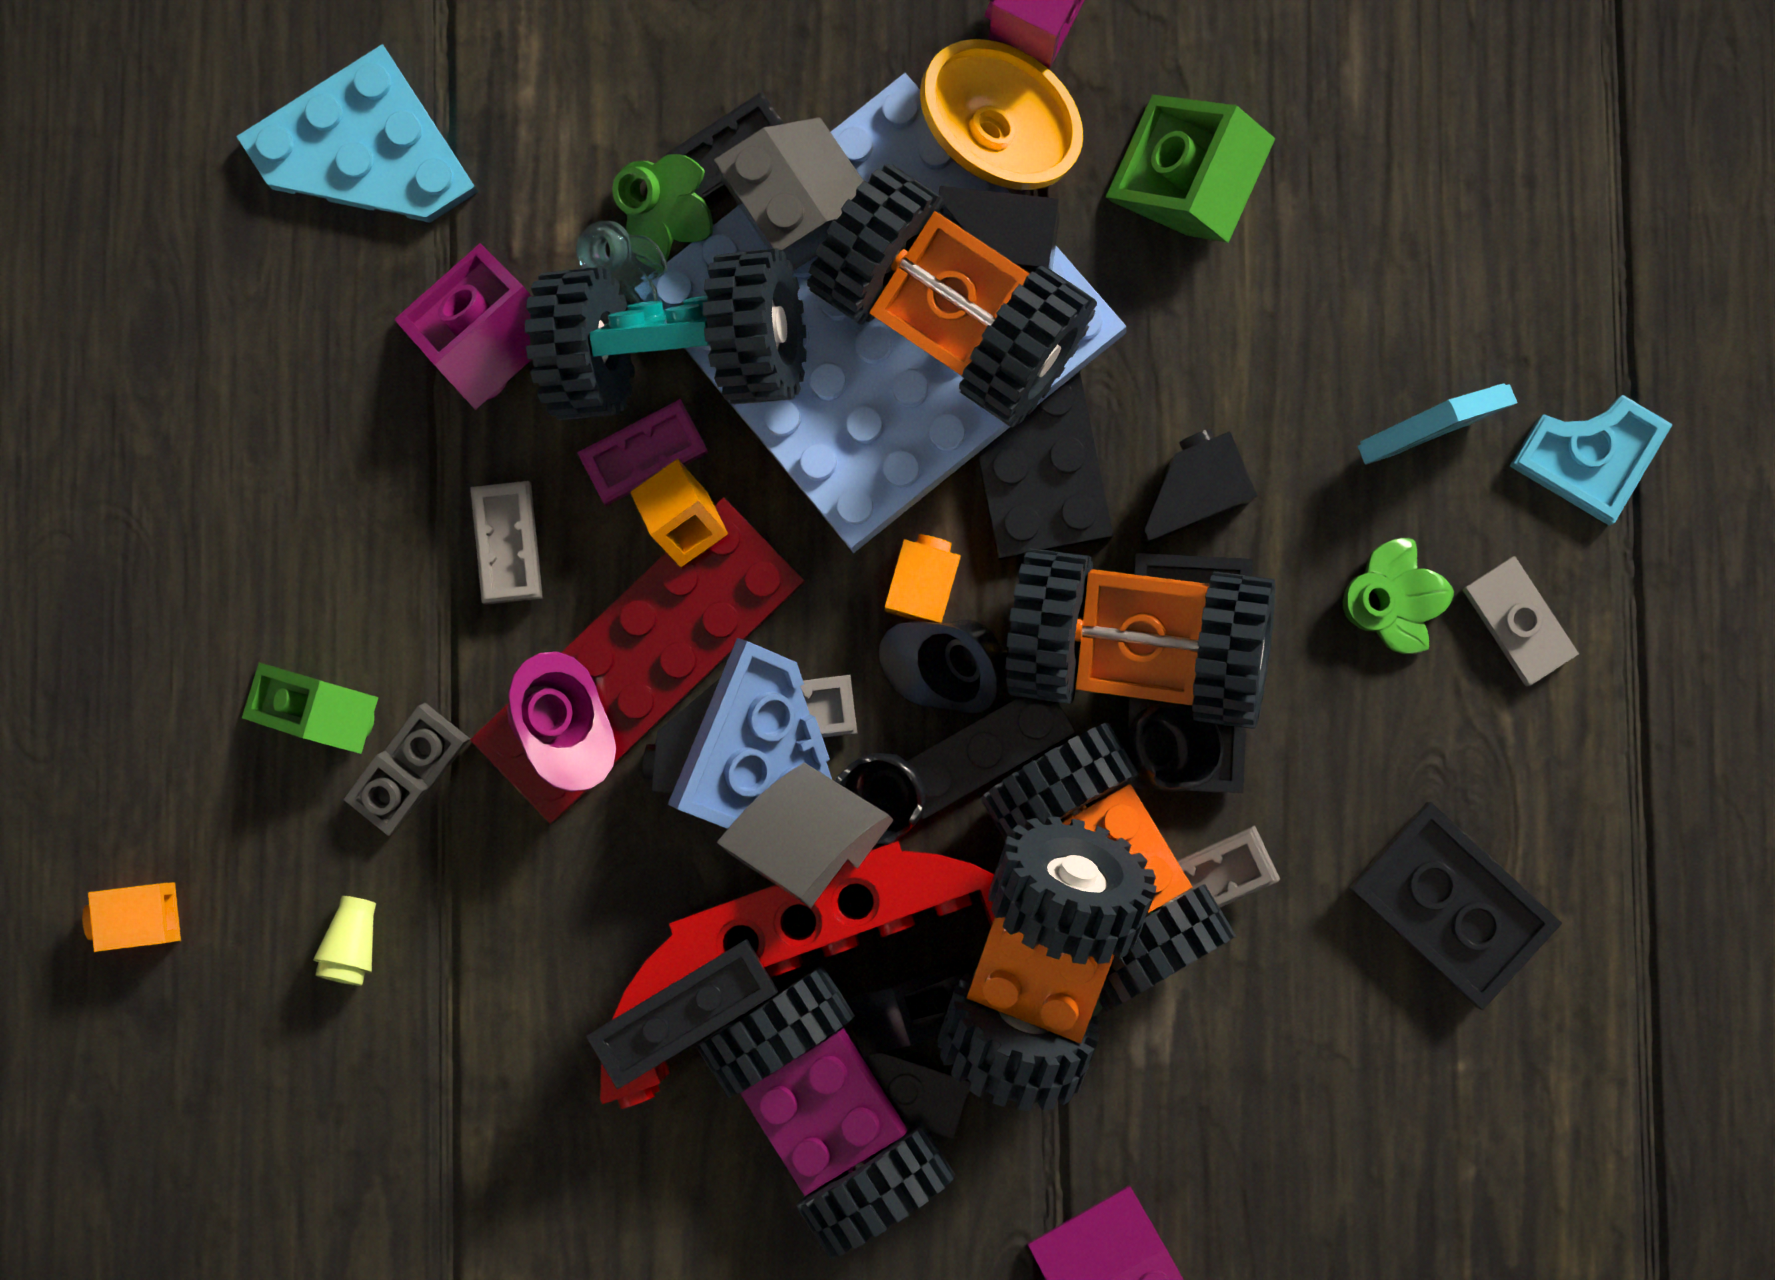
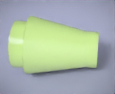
[313,896,376,986]

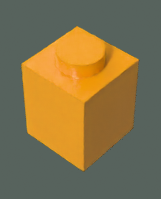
[630,459,728,567]
[885,534,961,623]
[82,882,181,952]

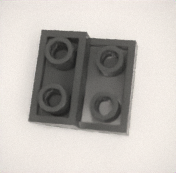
[717,762,893,908]

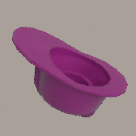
[507,652,616,792]

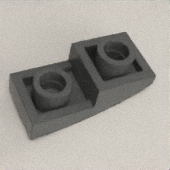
[343,703,470,836]

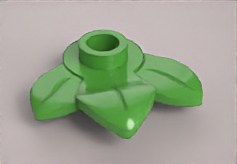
[612,154,713,269]
[1343,538,1454,654]

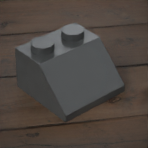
[714,117,863,271]

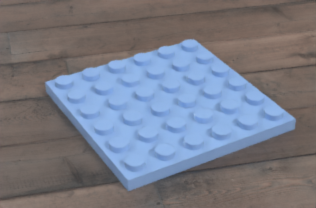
[636,73,1126,553]

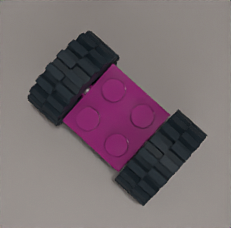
[696,965,955,1259]

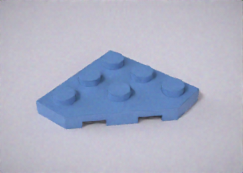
[668,638,832,829]

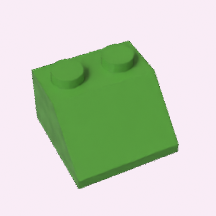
[1106,94,1275,243]

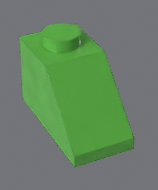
[242,662,378,754]

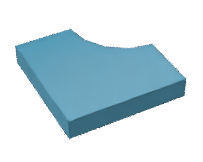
[1357,383,1517,465]
[1510,395,1673,525]

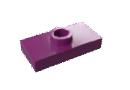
[577,399,709,506]

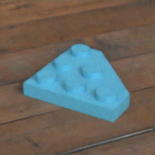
[236,44,478,223]

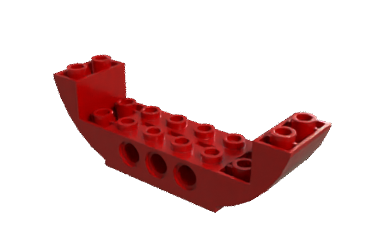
[600,841,995,1109]

